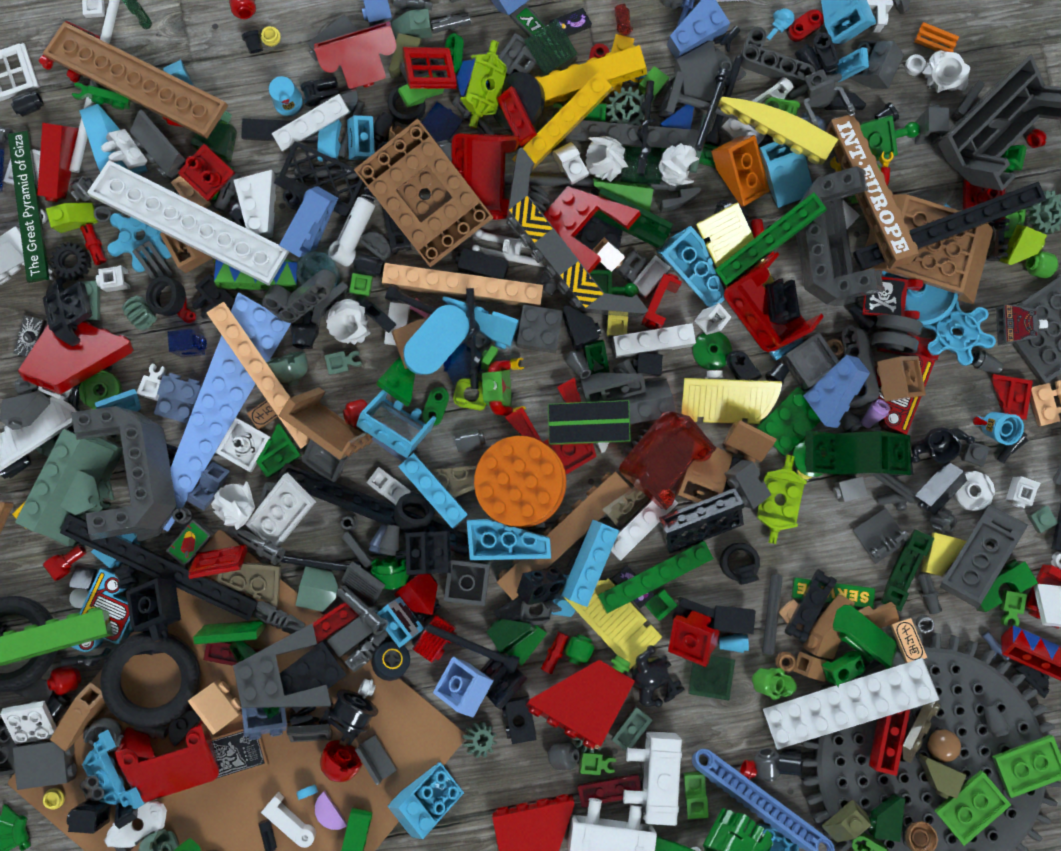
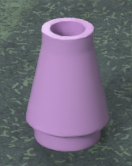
[861,399,890,428]

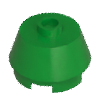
[371,554,409,590]

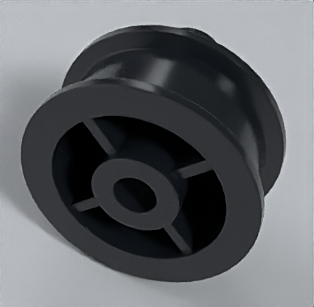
[328,689,378,733]

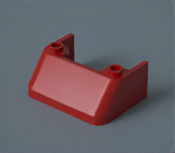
[724,252,824,352]

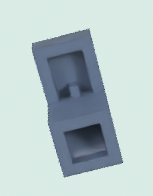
[187,462,230,510]

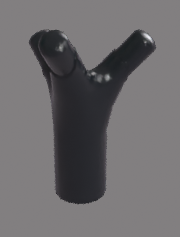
[714,26,740,52]

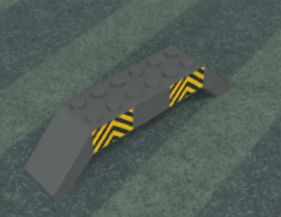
[506,147,649,318]

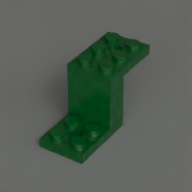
[805,431,911,476]

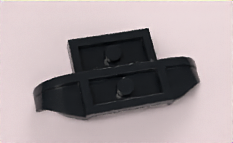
[42,277,93,346]

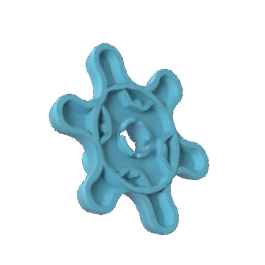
[108,213,172,272]
[923,300,996,366]

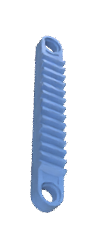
[692,749,835,851]

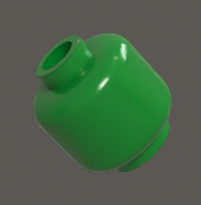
[565,634,595,666]

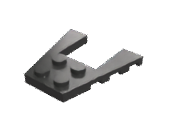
[233,624,331,708]

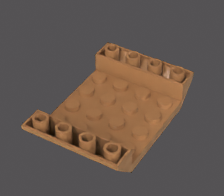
[865,194,993,304]

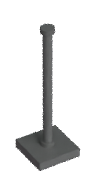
[659,71,739,121]

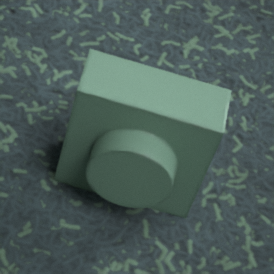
[1027,506,1058,533]

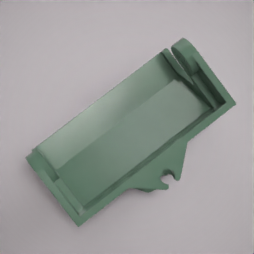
[15,429,123,546]

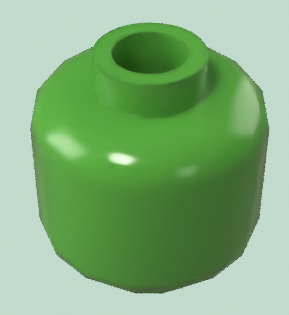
[1025,251,1058,278]

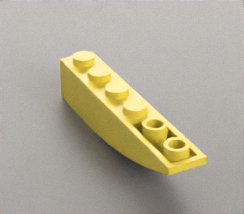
[718,97,838,165]

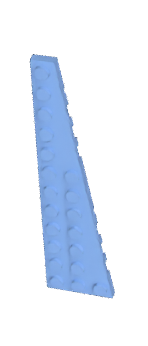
[164,292,291,531]

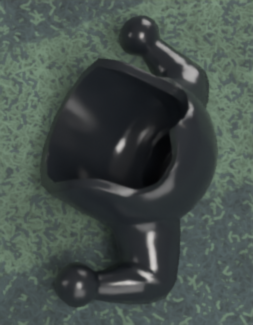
[911,427,975,463]
[632,645,669,707]

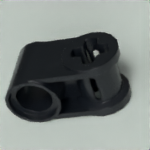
[726,351,762,380]
[779,749,802,776]

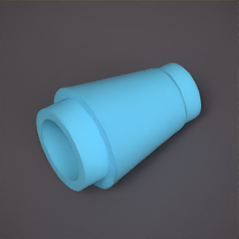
[719,633,749,653]

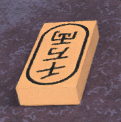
[890,618,927,663]

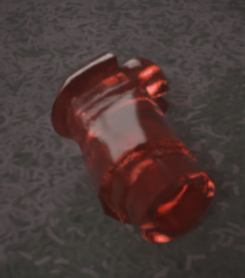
[614,4,633,36]

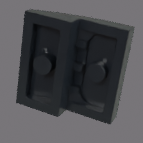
[480,650,527,710]

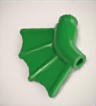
[0,804,31,851]

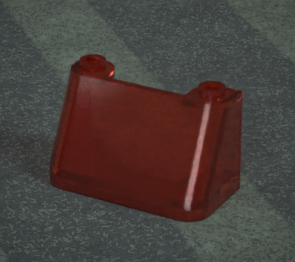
[619,411,716,510]

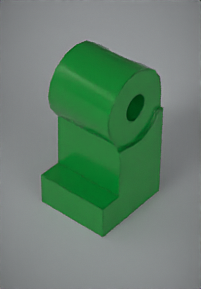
[821,651,865,688]

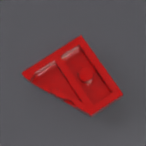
[991,374,1033,421]

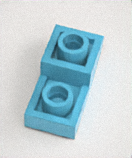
[317,119,342,162]

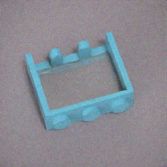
[356,390,436,458]

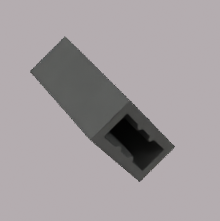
[13,740,77,790]

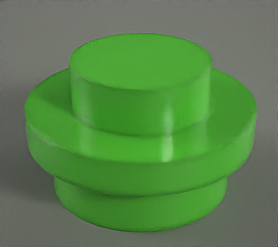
[611,655,631,673]

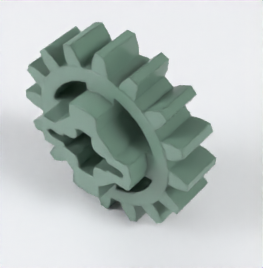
[606,87,645,125]
[1026,190,1061,234]

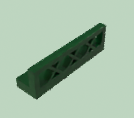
[593,188,673,250]

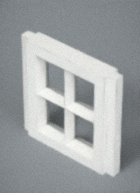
[0,43,39,101]

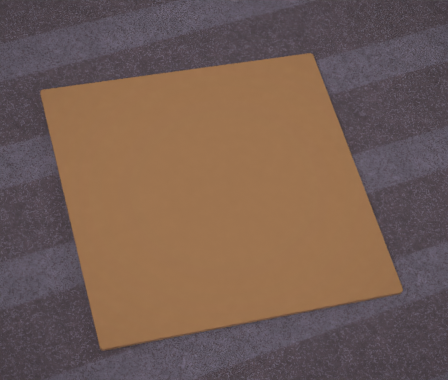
[8,530,466,851]

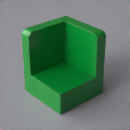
[645,589,678,621]

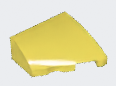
[921,533,967,576]

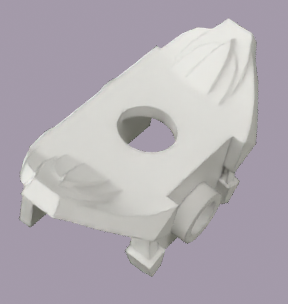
[104,799,167,848]

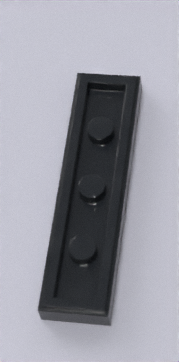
[241,118,319,143]

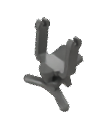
[789,70,855,128]

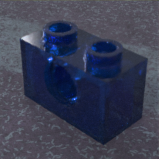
[167,329,207,357]

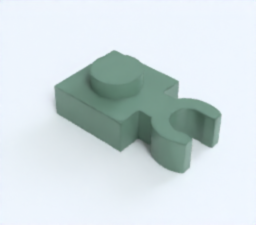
[325,351,362,376]

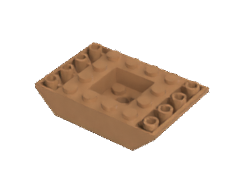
[354,119,493,267]

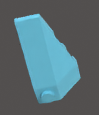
[79,104,148,175]
[656,226,725,308]
[442,296,519,350]
[467,519,551,560]

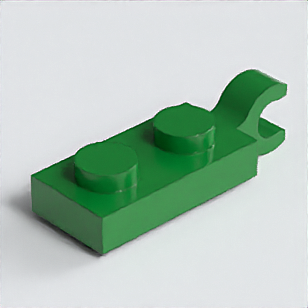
[72,83,131,110]

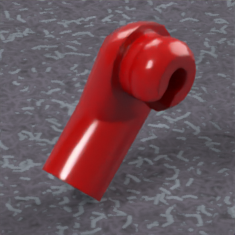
[177,298,196,323]

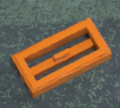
[914,22,959,52]

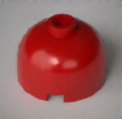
[320,740,363,782]

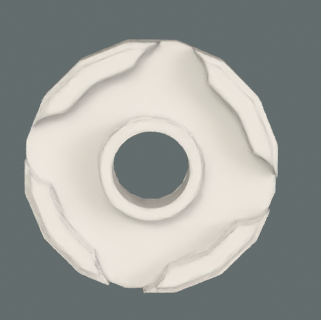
[953,471,995,511]

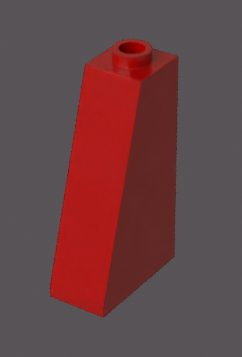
[37,122,79,202]

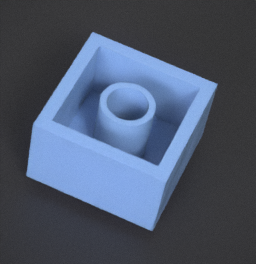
[433,657,493,717]

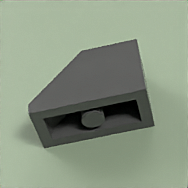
[0,391,50,430]

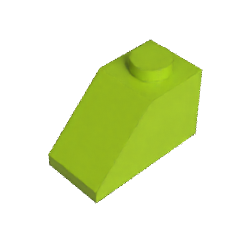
[46,203,98,233]
[999,225,1047,265]

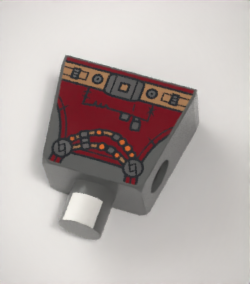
[996,304,1048,346]

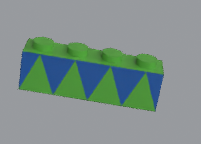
[214,260,299,291]

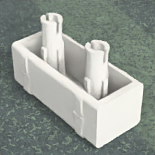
[623,731,682,826]
[567,798,657,851]

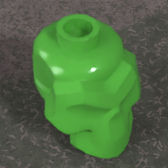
[752,667,797,700]

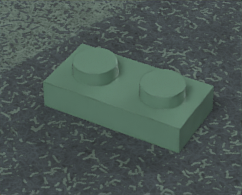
[77,281,100,322]
[611,706,653,751]

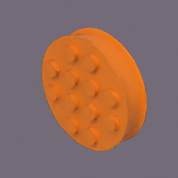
[474,436,567,528]

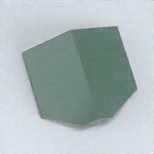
[295,566,338,612]

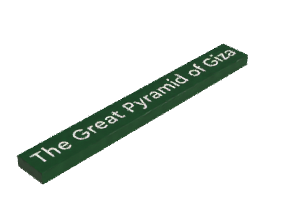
[8,131,50,283]

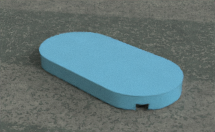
[403,305,469,375]

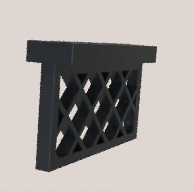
[274,141,364,218]
[659,488,744,554]

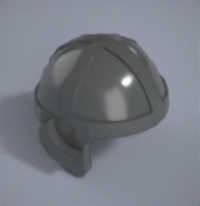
[83,717,124,753]

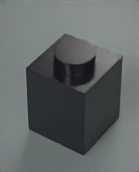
[633,353,663,377]

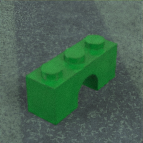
[976,559,1038,612]

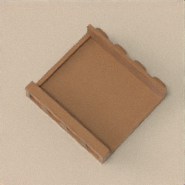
[278,387,373,460]

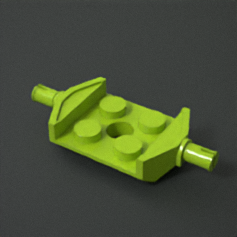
[460,40,507,129]
[756,455,807,544]

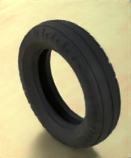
[0,596,57,692]
[100,631,201,728]

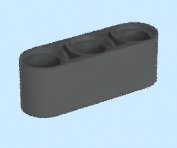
[327,605,379,658]

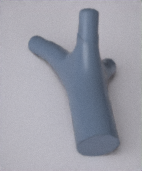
[982,631,1010,660]

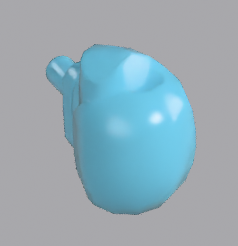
[766,8,795,40]

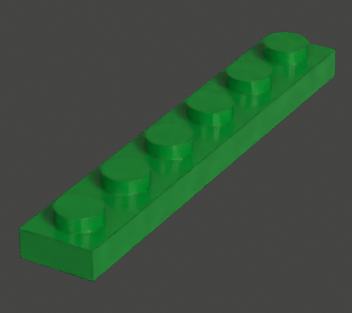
[715,192,828,286]
[597,541,714,614]

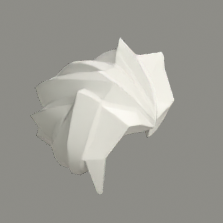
[922,50,970,93]
[585,136,628,182]
[659,143,699,186]
[325,299,370,345]
[211,481,255,530]

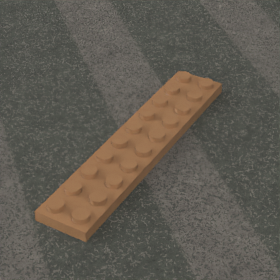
[43,22,228,138]

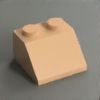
[188,679,242,735]

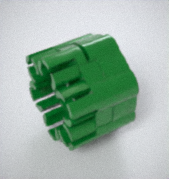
[703,808,773,851]

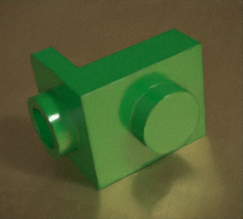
[1002,145,1027,173]

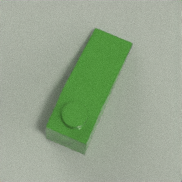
[593,178,654,212]

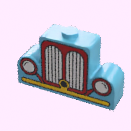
[72,568,134,652]

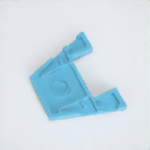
[82,730,144,809]

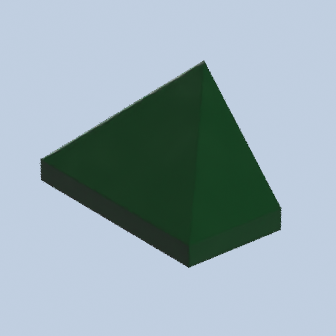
[583,339,610,375]

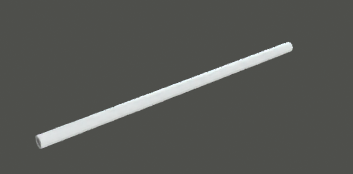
[69,0,120,173]

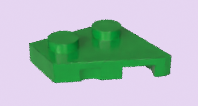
[256,423,302,478]

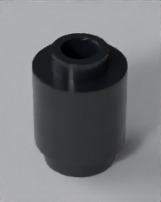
[11,91,44,117]
[373,112,396,143]
[354,254,384,277]
[46,693,71,722]

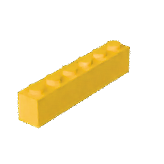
[535,45,647,108]
[512,72,613,171]

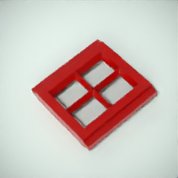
[402,47,457,89]
[188,544,247,579]

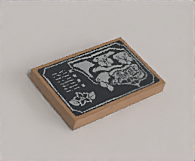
[208,728,269,783]

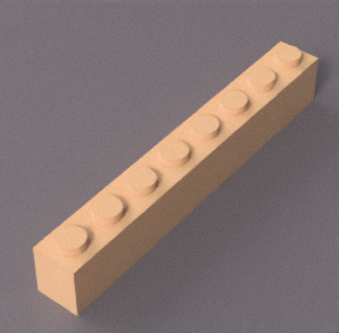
[382,263,543,307]
[207,302,310,449]

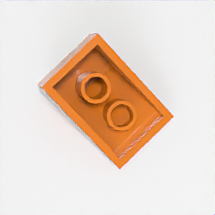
[711,135,770,207]

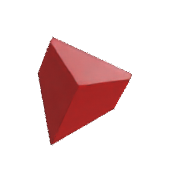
[394,574,438,615]
[115,727,155,769]

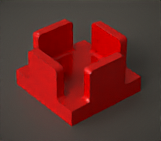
[668,611,720,667]

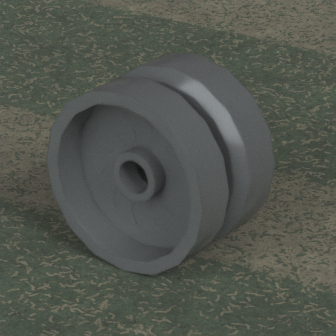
[872,315,923,353]

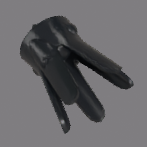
[287,707,319,726]

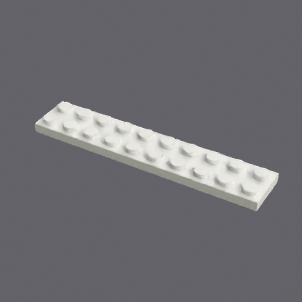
[87,160,289,286]

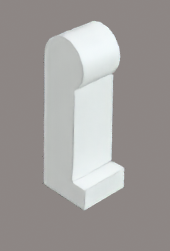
[261,791,316,848]

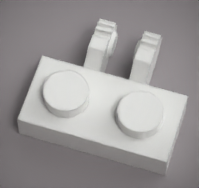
[101,129,147,169]

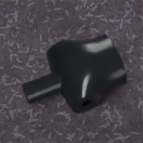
[291,311,319,349]

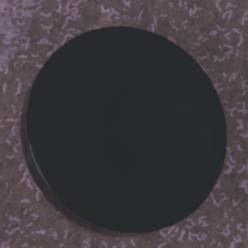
[493,72,545,131]

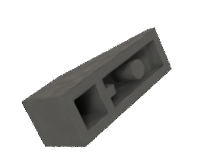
[580,373,646,402]

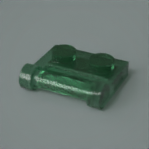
[122,0,152,29]

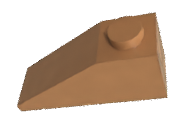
[803,594,855,659]

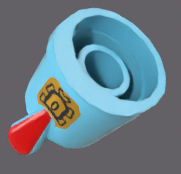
[269,76,303,117]
[973,412,1024,445]

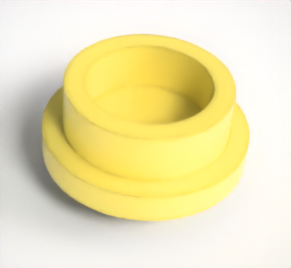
[261,26,281,47]
[43,788,65,810]

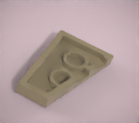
[430,466,477,498]
[602,475,662,530]
[217,562,281,607]
[903,701,941,763]

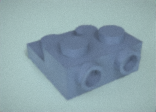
[154,373,202,424]
[241,707,287,740]

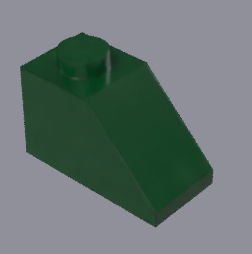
[486,619,537,653]
[867,793,905,842]

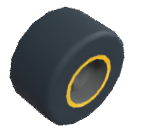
[372,641,411,681]

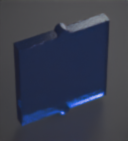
[421,102,463,143]
[443,343,483,385]

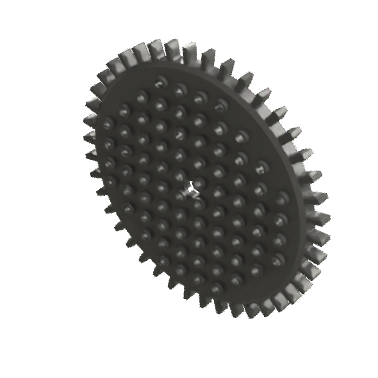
[800,632,1061,851]

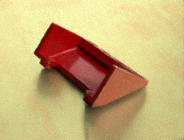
[451,133,519,220]
[115,720,220,802]

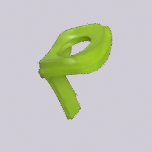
[453,378,486,411]

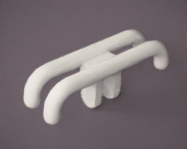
[472,229,544,267]

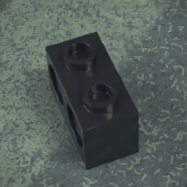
[517,567,567,605]
[66,800,111,834]

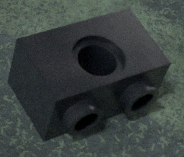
[502,696,537,744]

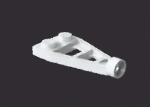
[721,77,793,145]

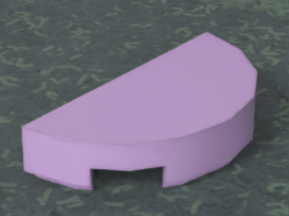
[315,790,348,830]

